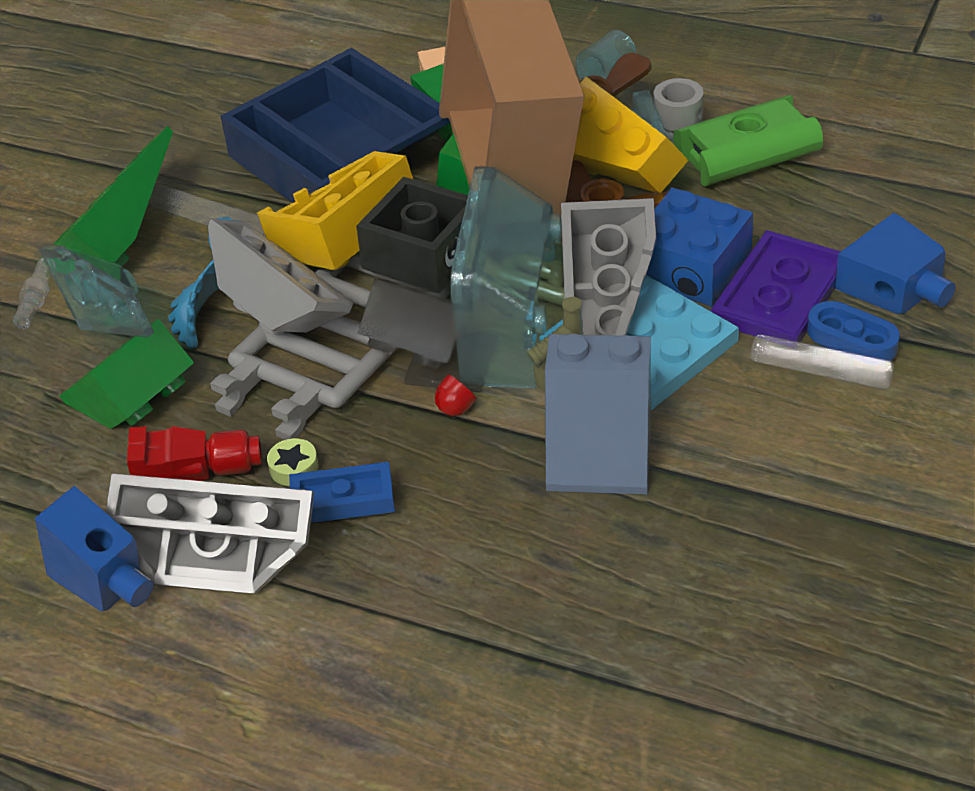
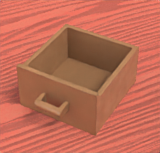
[439,0,584,225]

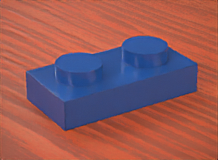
[289,462,395,523]

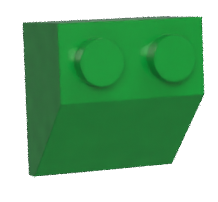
[59,319,194,429]

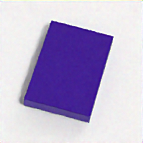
[710,230,841,349]

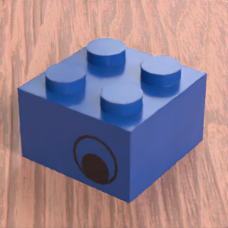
[646,188,753,307]

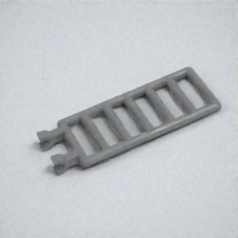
[210,231,497,440]

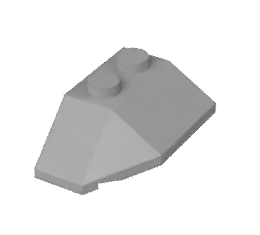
[208,218,353,336]
[106,474,315,595]

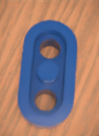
[807,301,900,365]

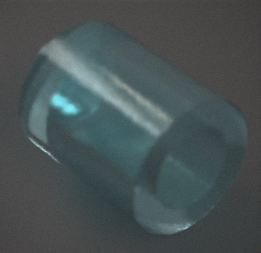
[576,30,636,79]

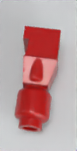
[127,426,262,481]

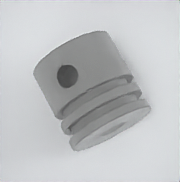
[653,78,704,143]

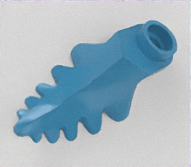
[168,217,238,349]

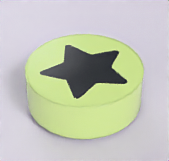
[267,438,319,486]

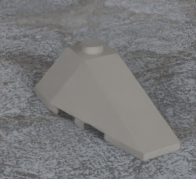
[561,198,656,336]

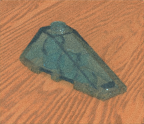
[39,245,154,337]

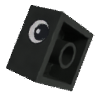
[356,177,484,293]

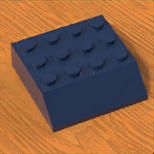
[221,48,450,203]

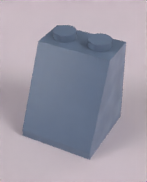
[545,334,652,494]

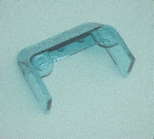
[451,166,562,389]

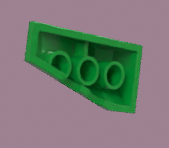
[37,126,173,282]

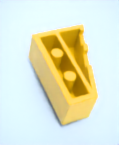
[573,77,689,194]
[257,151,413,270]

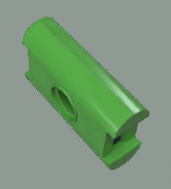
[673,95,823,186]

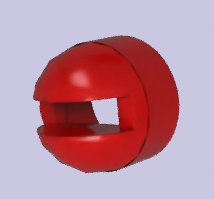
[435,374,477,416]

